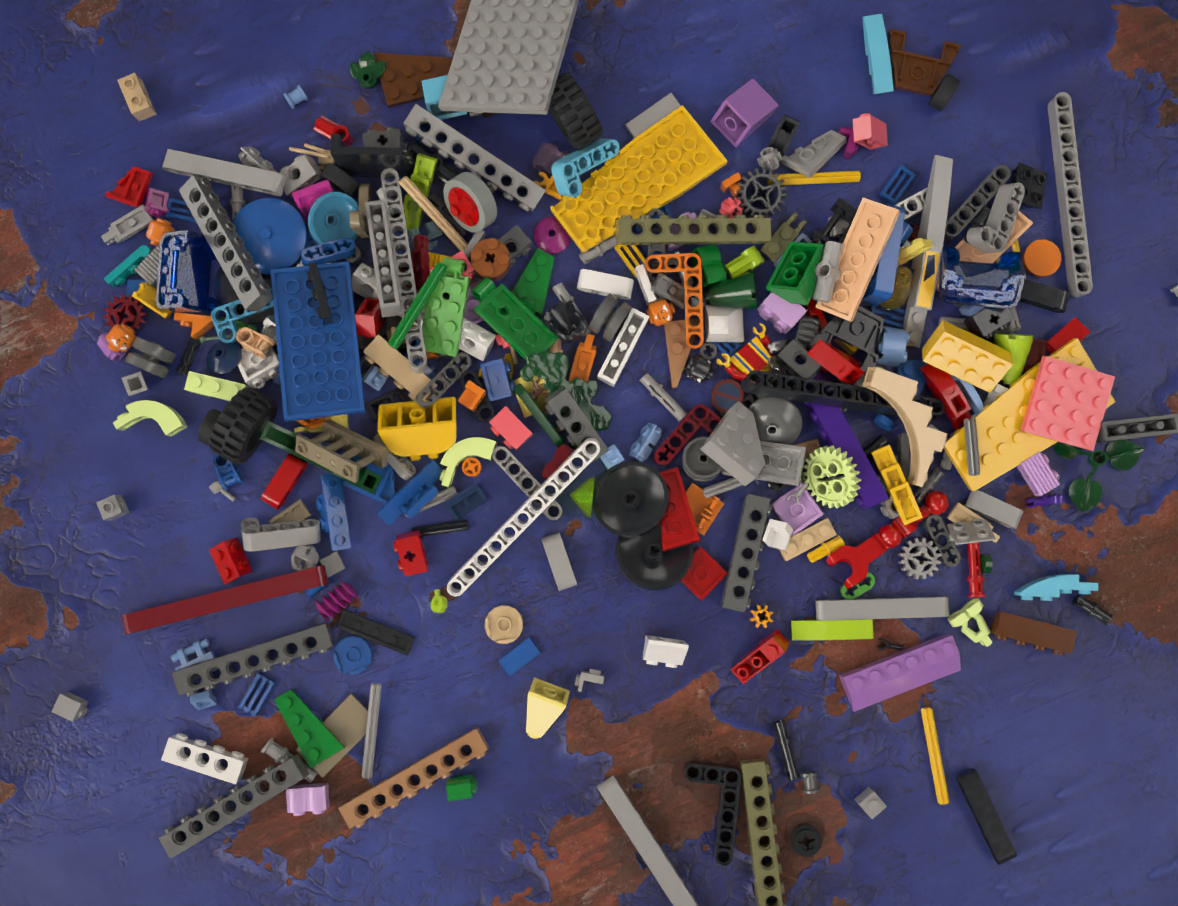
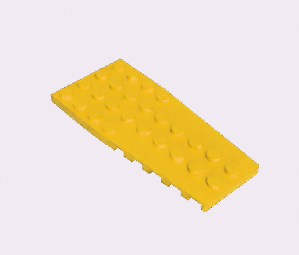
[550,105,727,253]
[944,338,1115,491]

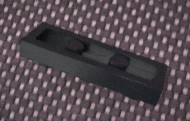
[307,262,333,325]

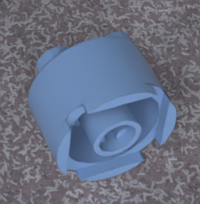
[876,326,910,367]

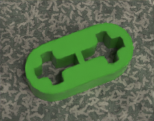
[840,572,875,600]

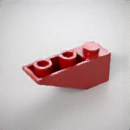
[807,339,865,385]
[731,629,790,684]

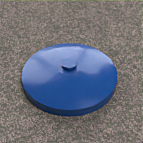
[233,198,308,275]

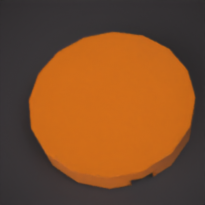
[1022,239,1062,278]

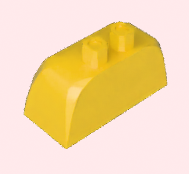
[377,397,457,461]

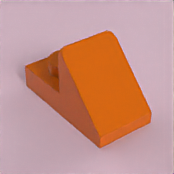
[174,312,214,340]

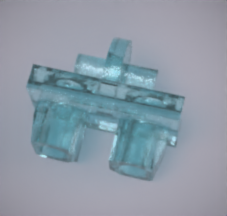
[408,221,443,253]

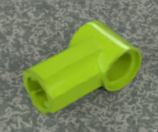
[724,245,765,278]

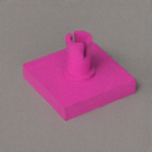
[292,179,334,225]

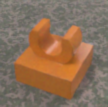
[720,172,742,197]

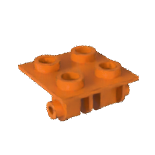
[686,483,724,535]

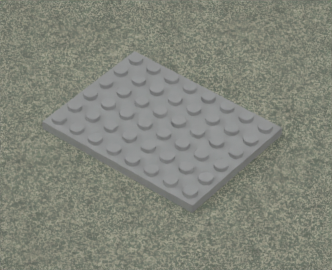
[438,0,579,115]

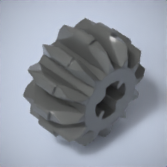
[795,316,820,349]

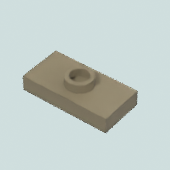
[269,499,312,524]

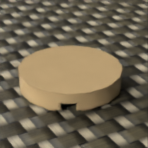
[485,605,523,644]

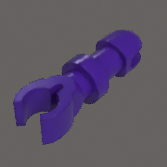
[1025,494,1064,508]

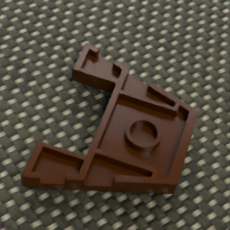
[888,28,961,97]

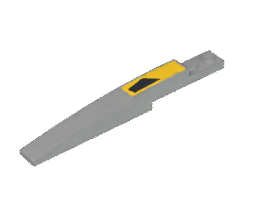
[902,155,953,348]

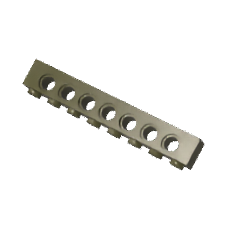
[616,215,771,245]
[739,758,786,906]

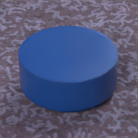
[874,414,894,431]

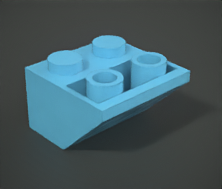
[422,75,467,120]

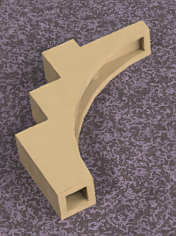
[862,367,947,487]

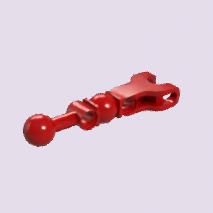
[826,491,949,589]

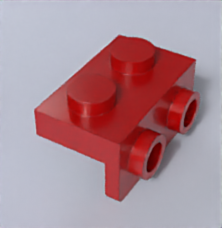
[209,537,252,585]

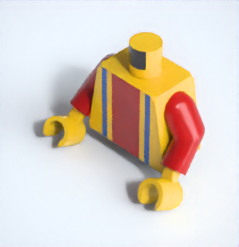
[716,323,775,383]

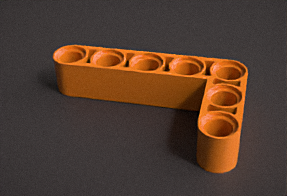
[645,253,704,349]

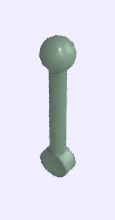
[198,332,233,343]

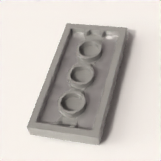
[722,441,806,486]

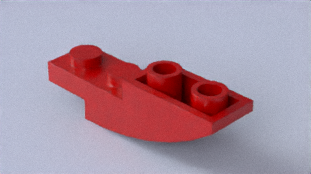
[919,363,972,431]

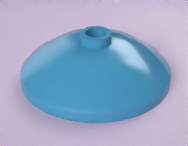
[308,192,359,250]

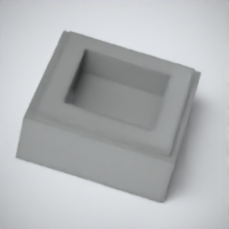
[319,551,346,577]

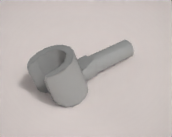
[209,481,236,501]
[786,482,809,506]

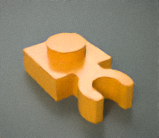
[534,172,563,201]

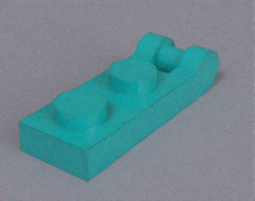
[104,245,153,288]

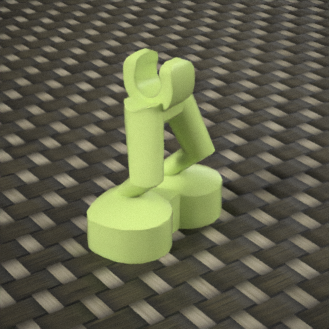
[947,598,992,647]

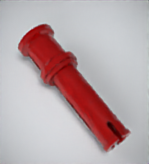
[967,542,986,597]

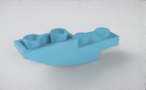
[1014,574,1098,601]

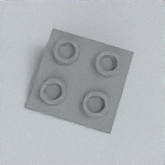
[947,519,996,545]

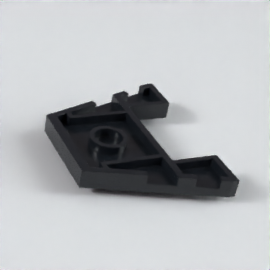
[807,306,884,376]

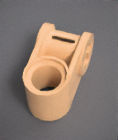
[236,327,276,360]

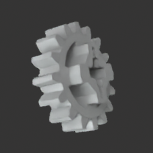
[898,538,941,579]

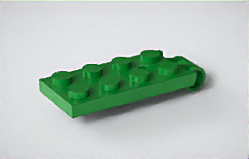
[471,277,558,360]

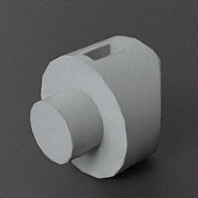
[291,545,319,571]

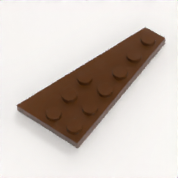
[374,53,453,108]

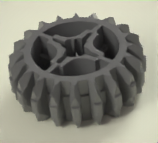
[737,167,787,218]

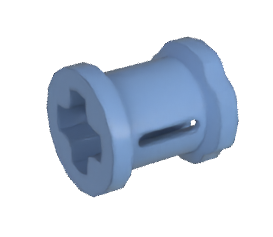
[283,85,308,109]

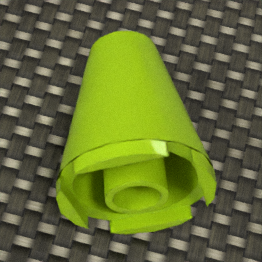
[993,333,1033,385]

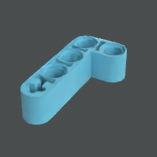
[552,138,620,197]

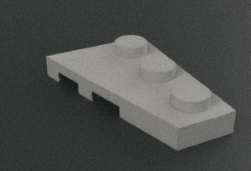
[781,130,847,178]

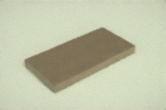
[296,693,379,778]

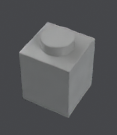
[121,371,148,396]
[854,787,887,819]

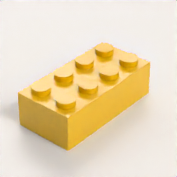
[922,320,1013,393]

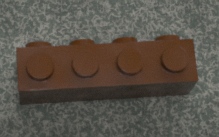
[990,611,1077,656]

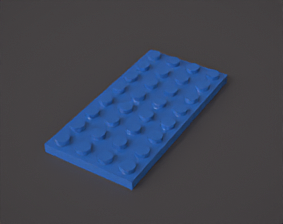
[270,262,365,422]

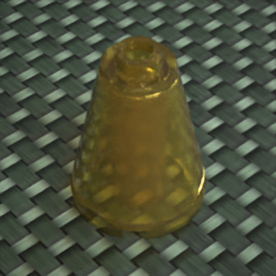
[879,266,913,310]

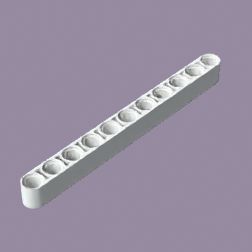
[447,438,600,596]

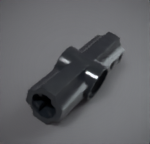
[410,141,460,184]

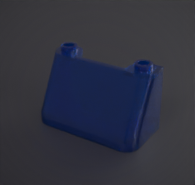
[156,230,219,316]
[939,246,1026,309]

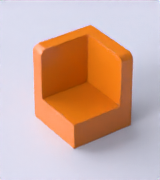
[458,380,486,412]

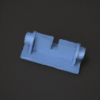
[629,423,663,462]

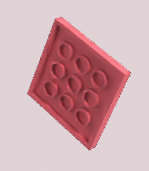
[1021,356,1115,451]

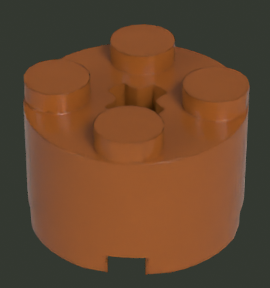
[471,238,511,282]

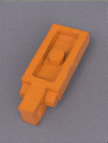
[568,334,597,382]

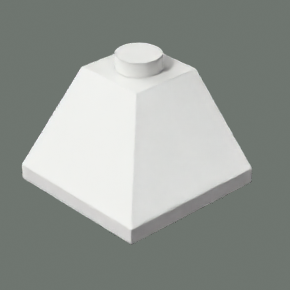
[704,305,744,342]

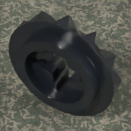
[790,825,822,857]

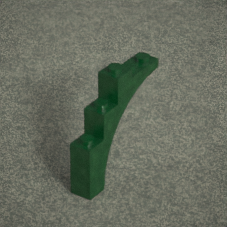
[257,420,382,494]

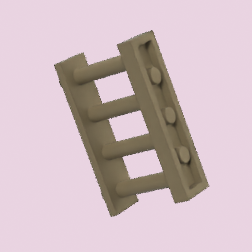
[295,419,388,483]

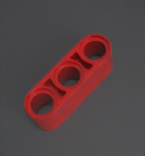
[261,453,308,510]

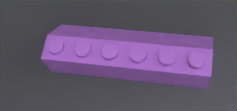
[839,634,961,712]

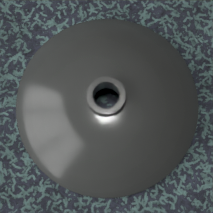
[748,396,802,445]

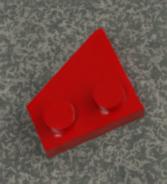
[105,166,154,208]

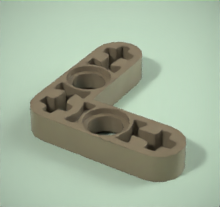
[349,183,372,238]

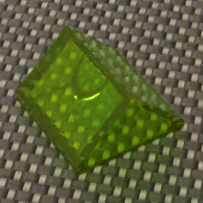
[569,477,595,518]

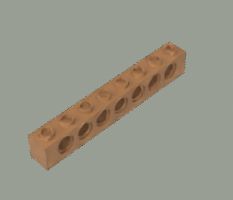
[338,726,489,829]

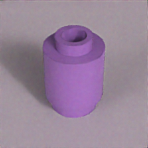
[97,332,126,362]

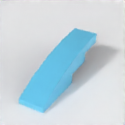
[862,14,894,94]

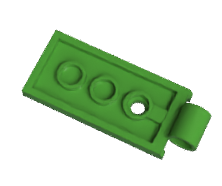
[419,257,470,357]

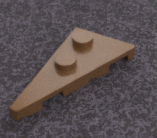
[664,318,700,389]

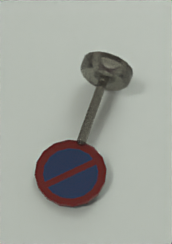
[711,355,787,413]

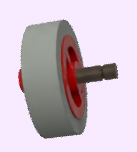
[443,172,497,233]

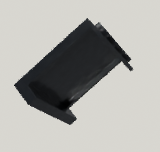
[330,134,416,178]

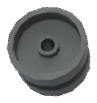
[588,293,633,343]
[125,336,177,379]
[682,437,723,483]

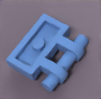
[171,638,218,681]

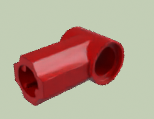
[314,116,353,147]

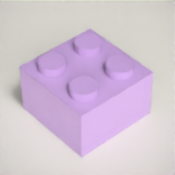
[757,292,807,335]

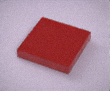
[681,546,728,601]

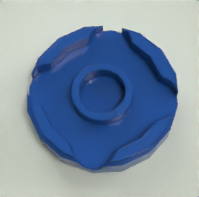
[333,635,373,675]

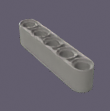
[492,446,562,520]

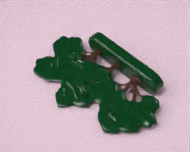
[513,351,612,449]

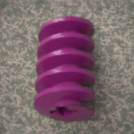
[315,581,359,622]

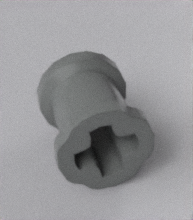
[800,770,820,794]

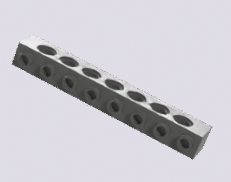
[179,175,274,312]
[172,622,334,697]
[158,754,309,859]

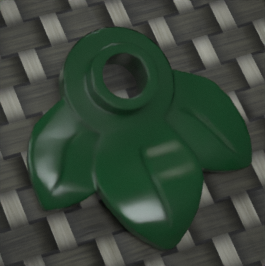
[350,51,386,89]

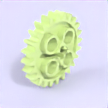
[803,445,861,508]

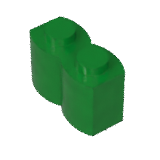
[690,244,727,288]
[446,774,478,802]

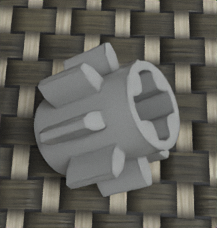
[757,147,782,171]

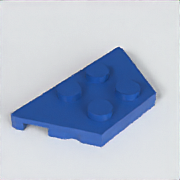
[341,455,395,504]

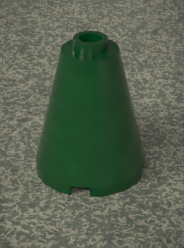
[706,271,758,309]

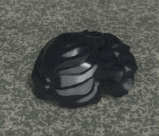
[543,300,586,343]

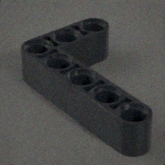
[683,761,741,866]

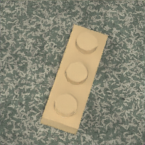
[779,518,837,561]

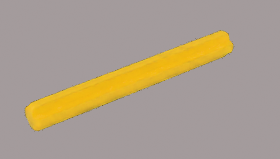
[767,171,861,185]
[921,707,949,805]

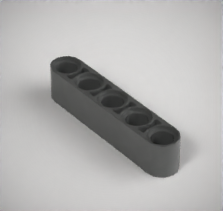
[944,165,1011,241]

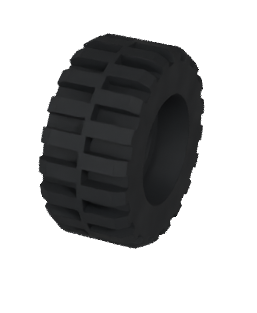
[549,72,603,150]
[209,387,278,465]

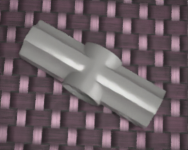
[813,241,843,303]

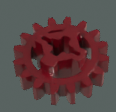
[103,295,148,335]

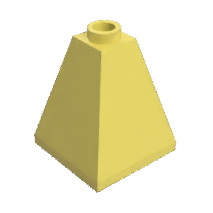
[526,677,570,739]

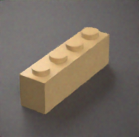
[363,334,438,401]

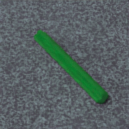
[388,262,447,349]

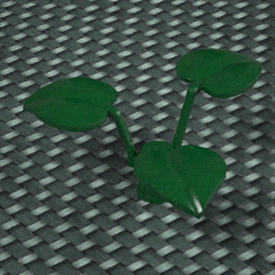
[1053,440,1144,512]

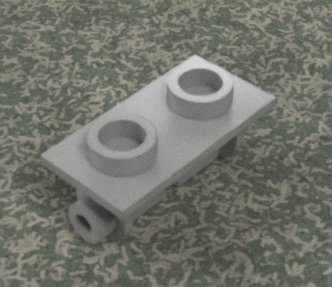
[238,147,277,172]

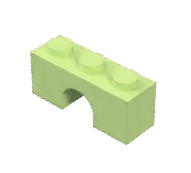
[184,371,249,402]

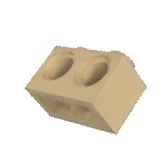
[117,73,157,122]

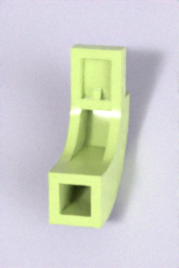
[113,400,188,437]
[440,437,497,488]

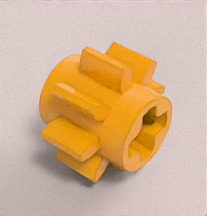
[749,604,773,628]

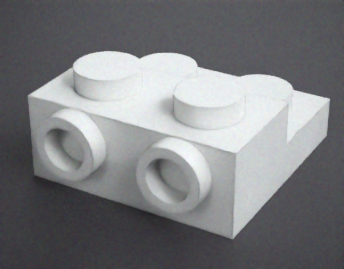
[238,346,279,389]

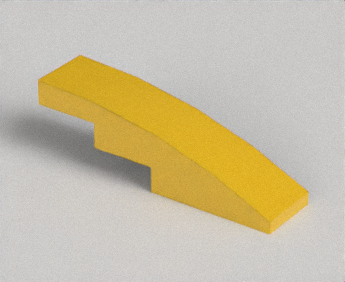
[871,444,923,525]

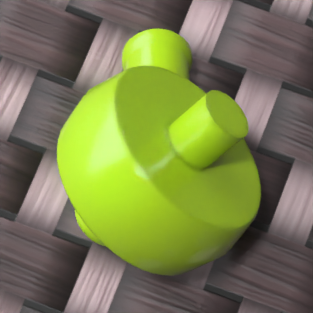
[431,589,448,613]

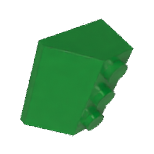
[766,242,825,305]

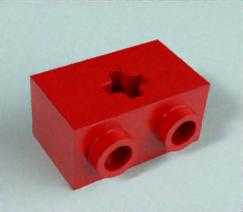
[355,297,386,338]
[393,530,429,577]

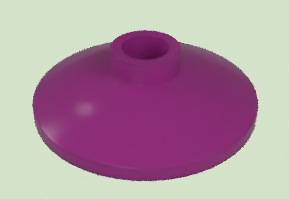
[533,217,571,254]

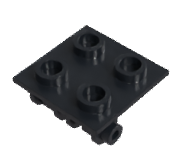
[1011,163,1047,210]

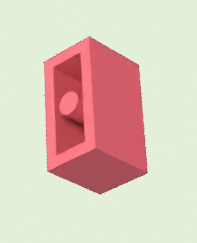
[853,113,888,150]
[489,406,533,451]

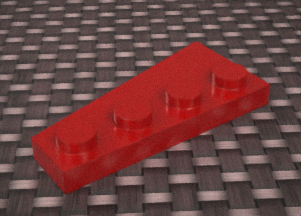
[659,467,700,551]

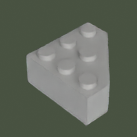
[700,401,765,486]

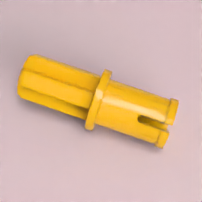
[807,535,845,563]

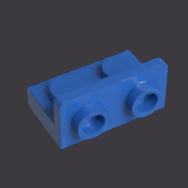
[480,358,516,401]

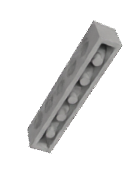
[365,200,402,318]

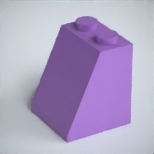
[710,79,779,148]

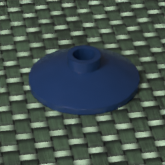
[206,341,242,375]

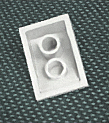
[643,635,689,668]

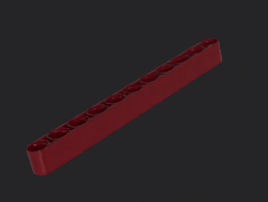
[121,565,329,635]

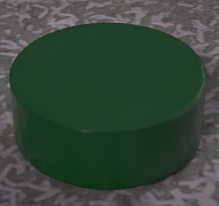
[980,554,993,573]

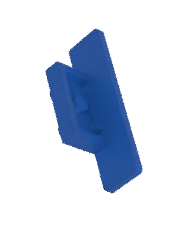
[377,460,442,525]
[316,473,351,551]

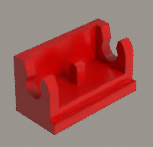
[1045,317,1091,354]

